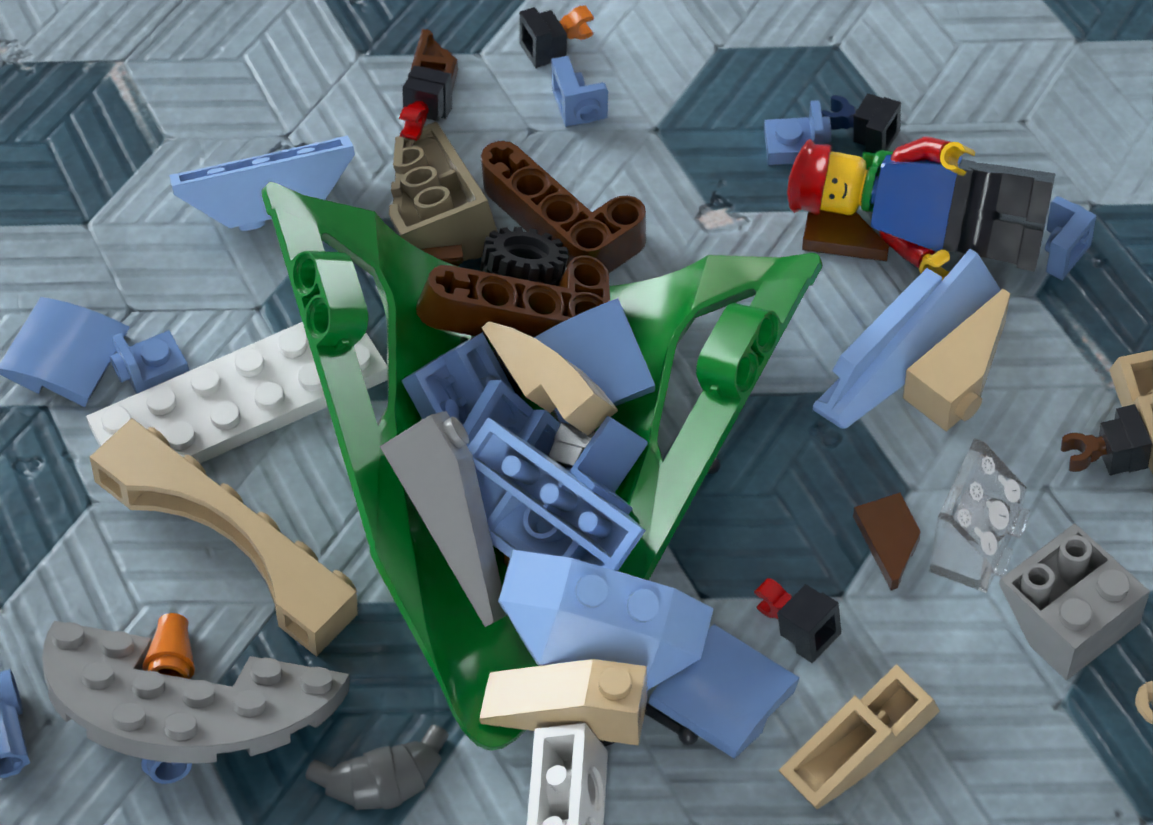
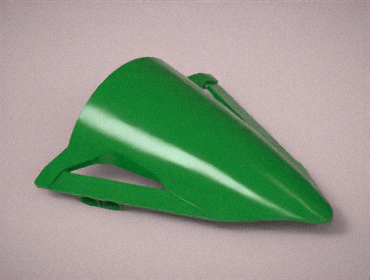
[261,182,823,751]

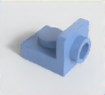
[551,56,608,127]
[764,100,831,165]
[1045,196,1096,280]
[110,330,189,394]

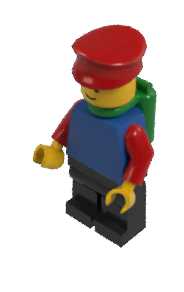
[787,136,1056,280]

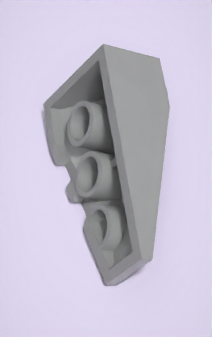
[380,411,507,627]

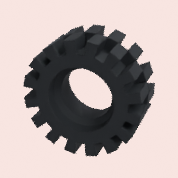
[480,227,568,286]

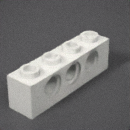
[527,723,608,825]

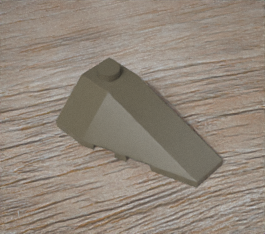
[389,121,498,261]

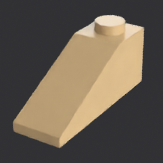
[903,288,1011,432]
[479,659,647,746]

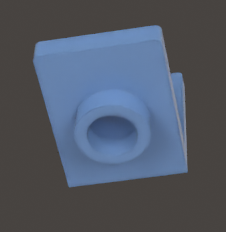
[569,416,648,514]

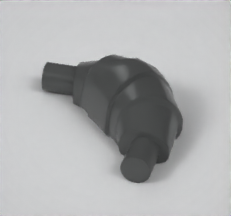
[306,725,449,810]

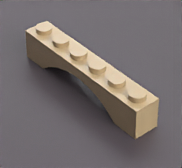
[90,418,358,657]

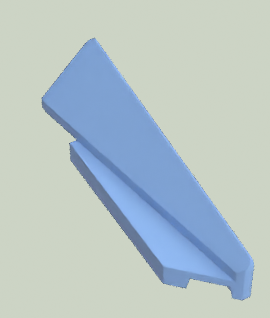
[813,249,1001,429]

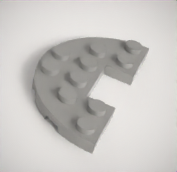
[42,621,349,763]

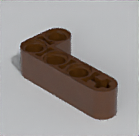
[481,141,646,273]
[416,255,610,338]

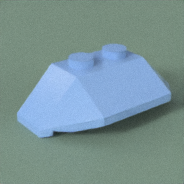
[169,135,355,231]
[468,418,646,571]
[498,550,714,690]

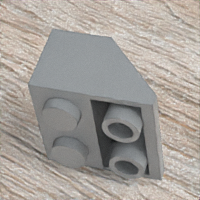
[999,523,1150,681]

